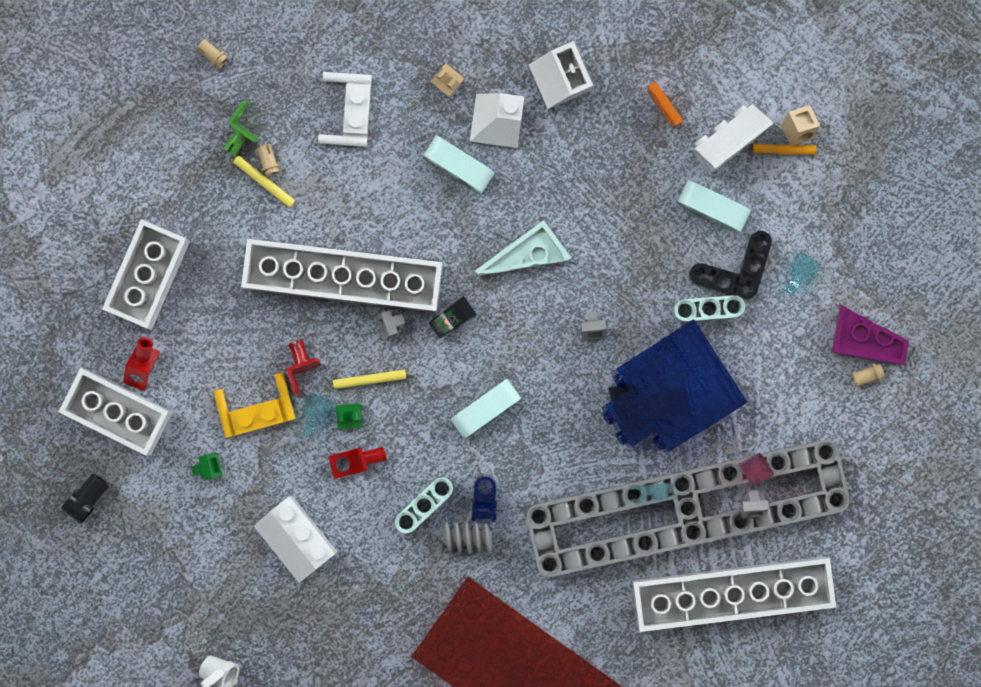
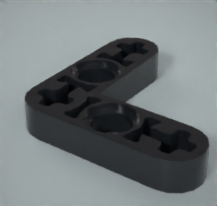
[689,231,772,299]

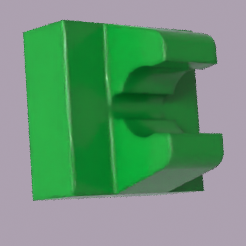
[336,403,363,430]
[191,452,223,481]

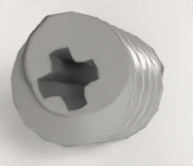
[442,522,492,554]

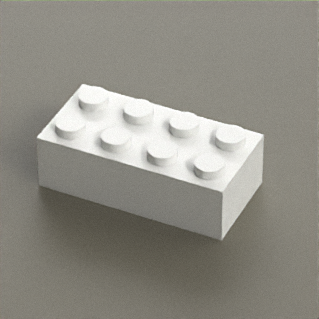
[102,219,190,330]
[59,368,173,456]

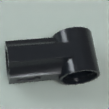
[61,473,110,524]

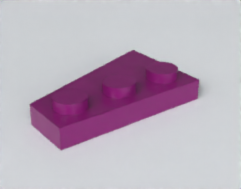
[831,304,909,365]

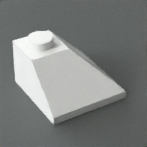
[470,93,524,149]

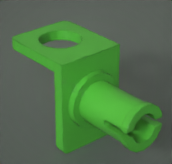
[223,100,260,157]

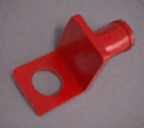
[123,337,160,391]
[286,340,321,398]
[328,446,386,479]

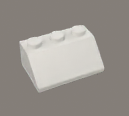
[693,104,774,175]
[254,495,337,583]

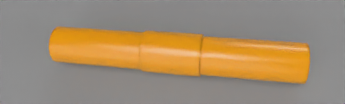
[752,144,816,155]

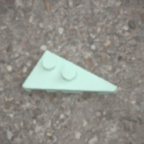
[475,220,571,276]

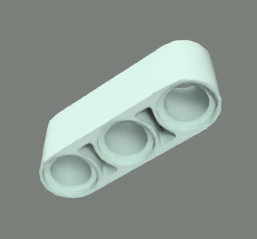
[423,135,495,193]
[677,180,751,233]
[672,295,745,323]
[450,379,521,439]
[395,477,453,534]

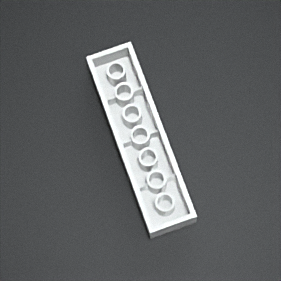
[241,239,443,313]
[632,556,836,632]

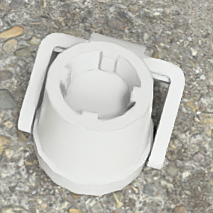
[199,656,239,687]

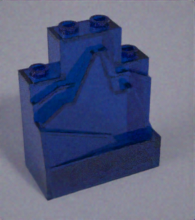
[601,319,747,453]

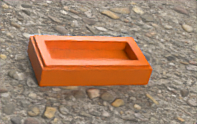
[647,81,683,129]

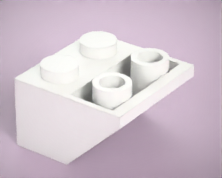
[528,41,593,109]

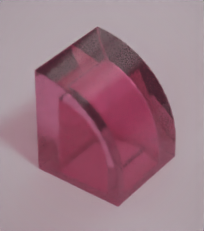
[737,452,774,486]

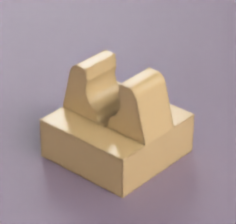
[430,63,465,98]

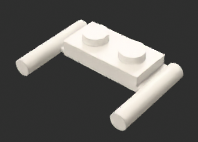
[318,72,372,147]

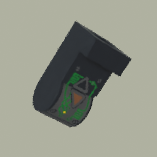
[429,296,477,339]

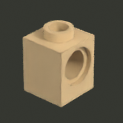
[781,105,820,146]

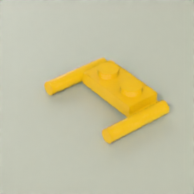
[213,372,296,438]

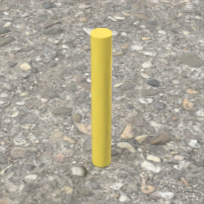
[233,155,295,208]
[333,369,406,389]

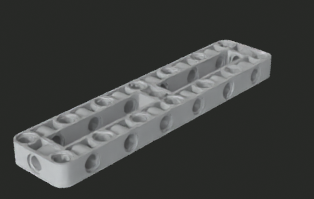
[526,440,850,577]

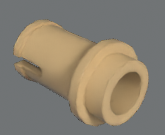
[196,39,228,69]
[256,144,280,177]
[852,363,885,388]

